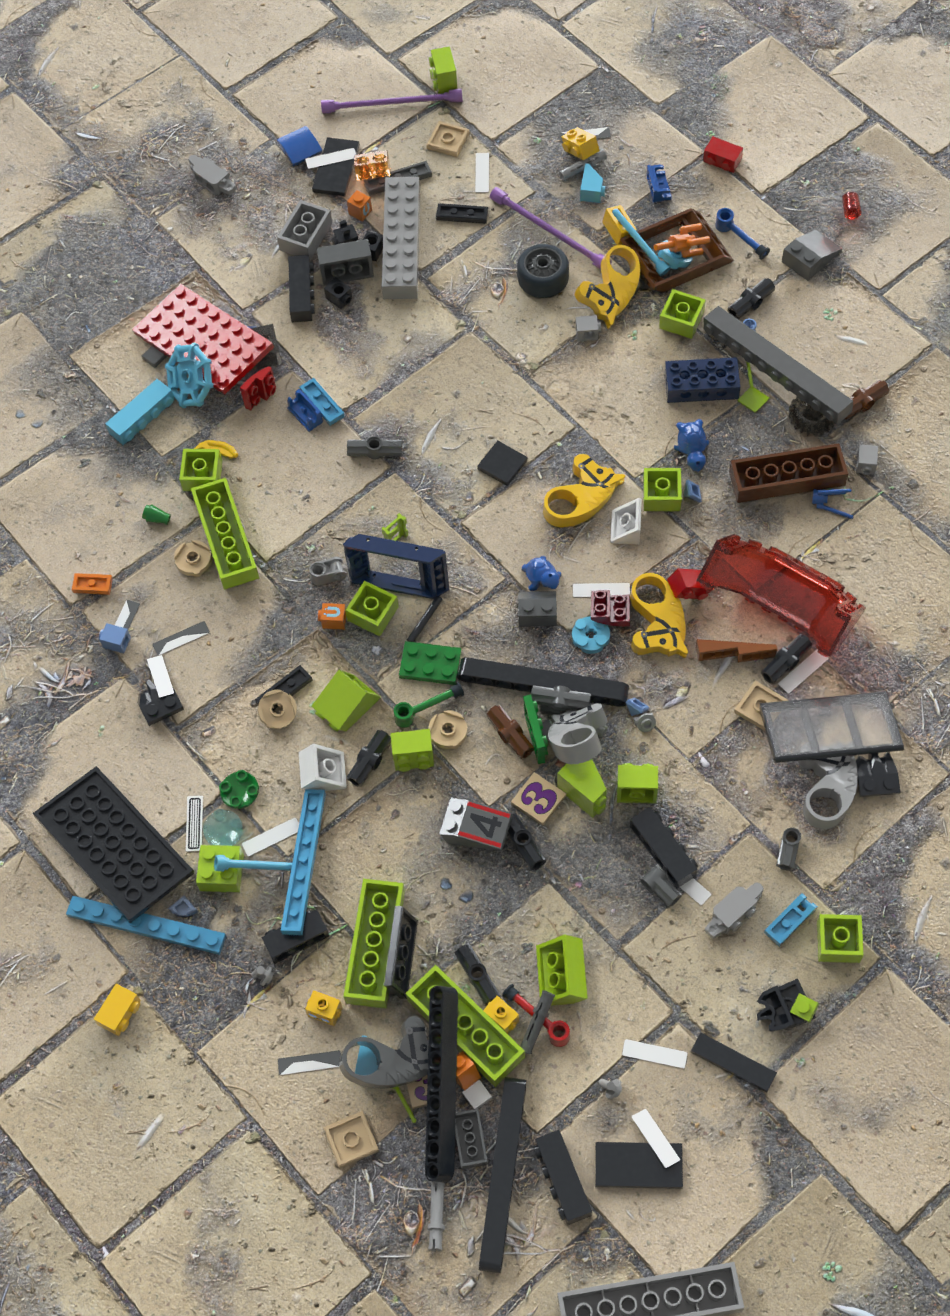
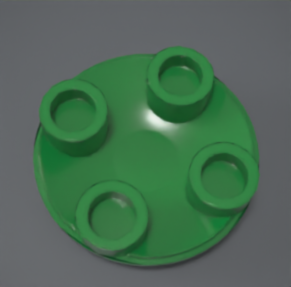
[219,770,259,809]

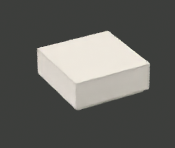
[462,1080,492,1109]

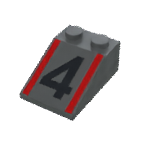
[439,798,513,851]

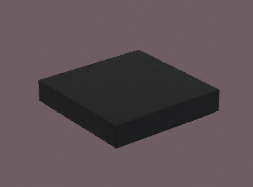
[477,440,528,486]

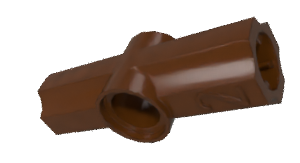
[845,380,890,420]
[486,705,534,759]

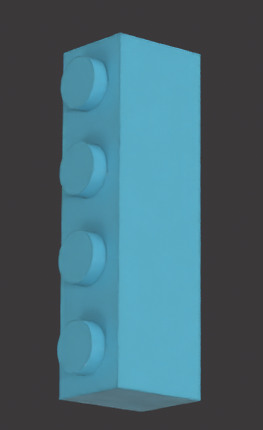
[105,379,175,445]

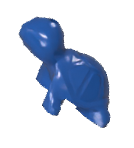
[674,419,709,472]
[522,556,561,591]

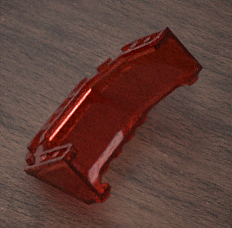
[696,534,866,657]

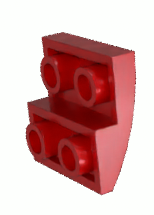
[240,366,276,411]

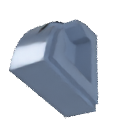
[168,896,198,917]

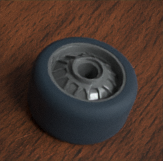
[517,244,569,298]

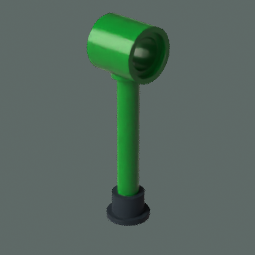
[394,682,464,728]

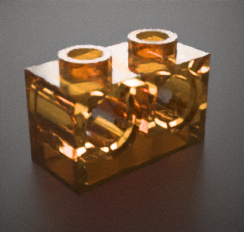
[354,150,390,180]

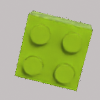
[428,46,457,95]
[659,289,706,339]
[179,449,223,491]
[643,468,682,511]
[345,581,399,636]
[391,729,434,772]
[617,763,658,804]
[196,845,244,892]
[817,914,864,963]

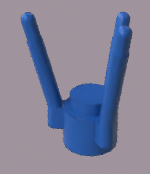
[812,489,854,519]

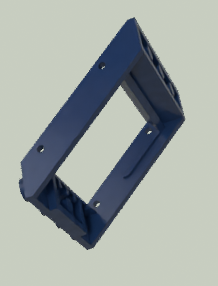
[343,534,450,599]

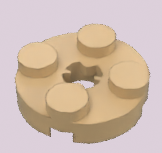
[174,540,212,577]
[257,690,297,729]
[428,710,468,749]

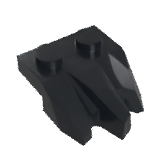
[137,679,184,726]
[856,752,901,797]
[757,978,816,1031]

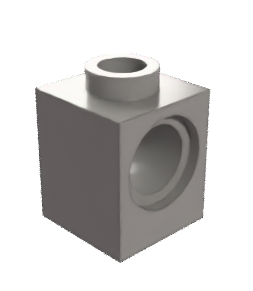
[575,315,601,342]
[856,444,878,475]

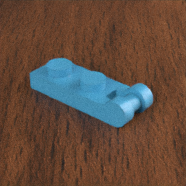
[764,893,818,947]

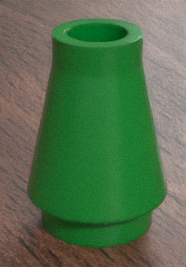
[142,504,171,525]

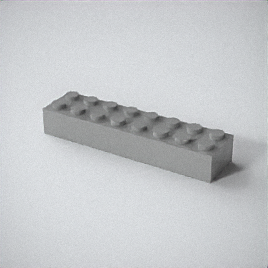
[382,177,420,299]
[557,1262,744,1316]

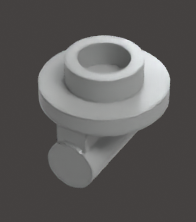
[633,713,656,732]
[251,966,274,986]
[598,1079,622,1099]

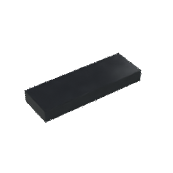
[436,203,489,224]
[255,665,313,711]

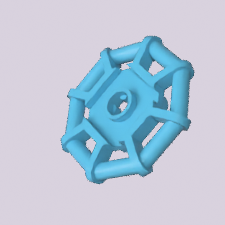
[165,343,214,408]

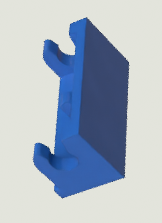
[646,164,672,203]
[287,389,323,432]

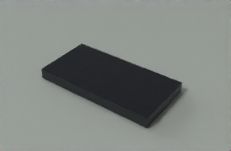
[312,137,360,196]
[384,906,418,999]
[595,1142,683,1189]

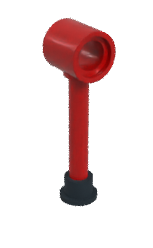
[502,984,570,1047]

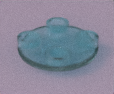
[203,809,243,846]

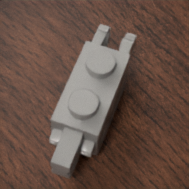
[188,155,237,196]
[705,882,764,939]

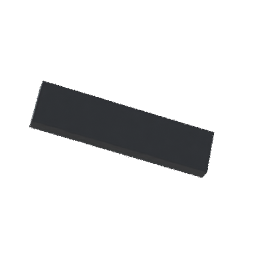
[691,1032,777,1093]

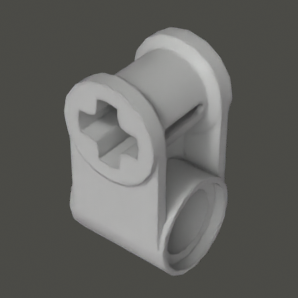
[309,557,347,586]

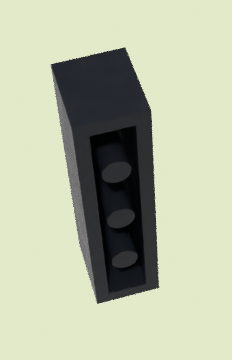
[288,255,315,323]
[630,807,698,889]
[533,1129,592,1225]

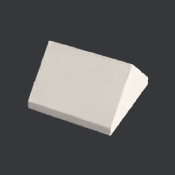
[611,498,642,545]

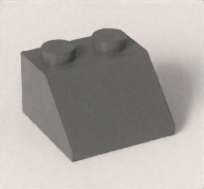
[518,591,557,627]

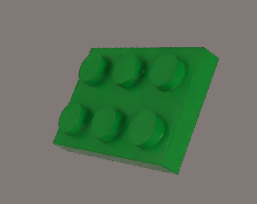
[399,641,462,685]
[523,694,548,764]

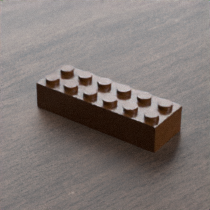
[729,443,848,503]

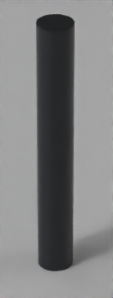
[407,596,443,642]

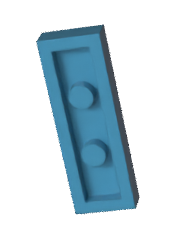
[299,378,345,426]

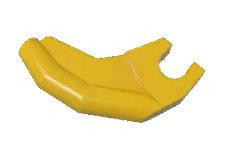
[194,440,238,459]

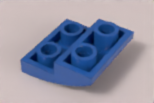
[277,126,323,166]

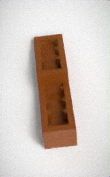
[695,639,777,663]

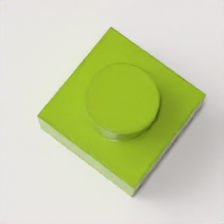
[790,993,819,1023]

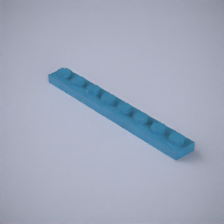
[280,789,326,935]
[66,896,226,955]

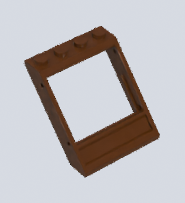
[620,208,734,292]

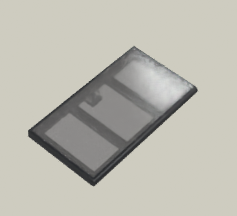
[759,691,904,763]

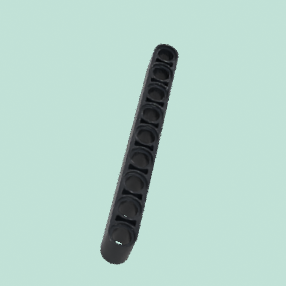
[457,657,629,707]
[425,986,458,1182]
[479,1077,527,1273]

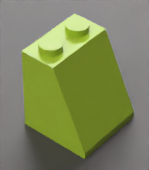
[311,670,381,732]
[557,759,607,818]

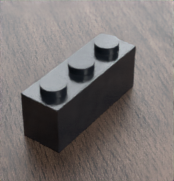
[261,909,329,964]

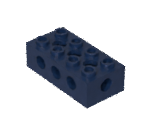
[664,357,741,403]

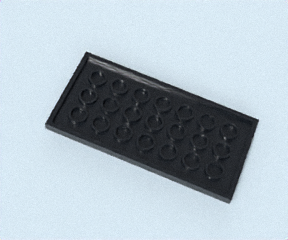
[33,766,194,923]

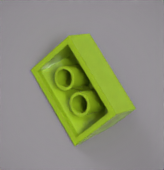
[536,934,588,1006]

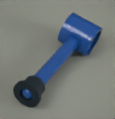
[715,208,770,260]

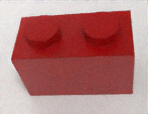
[703,136,743,173]
[667,568,714,600]

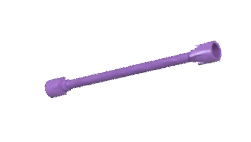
[321,88,463,114]
[490,187,612,270]

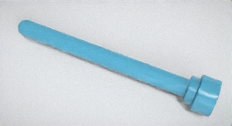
[612,209,671,276]
[214,855,292,872]

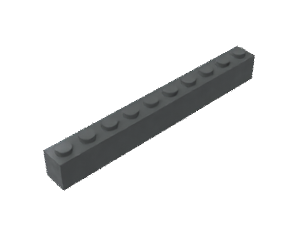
[704,306,853,425]

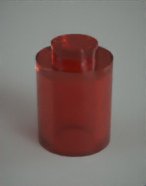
[842,192,862,220]

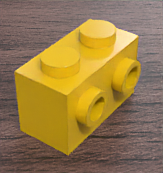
[561,127,600,160]
[94,984,141,1036]

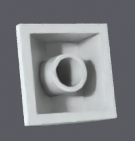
[299,744,347,791]

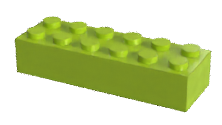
[191,478,260,590]
[343,879,405,1009]
[406,965,525,1087]

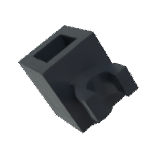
[332,220,359,245]

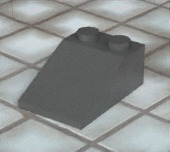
[782,230,842,281]

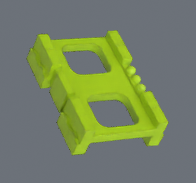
[382,513,408,541]

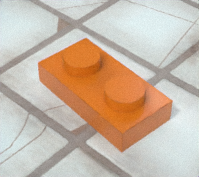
[72,573,113,595]

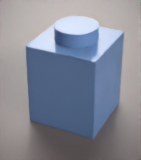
[99,623,131,654]

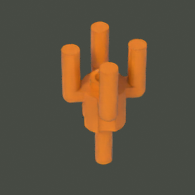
[654,223,710,258]

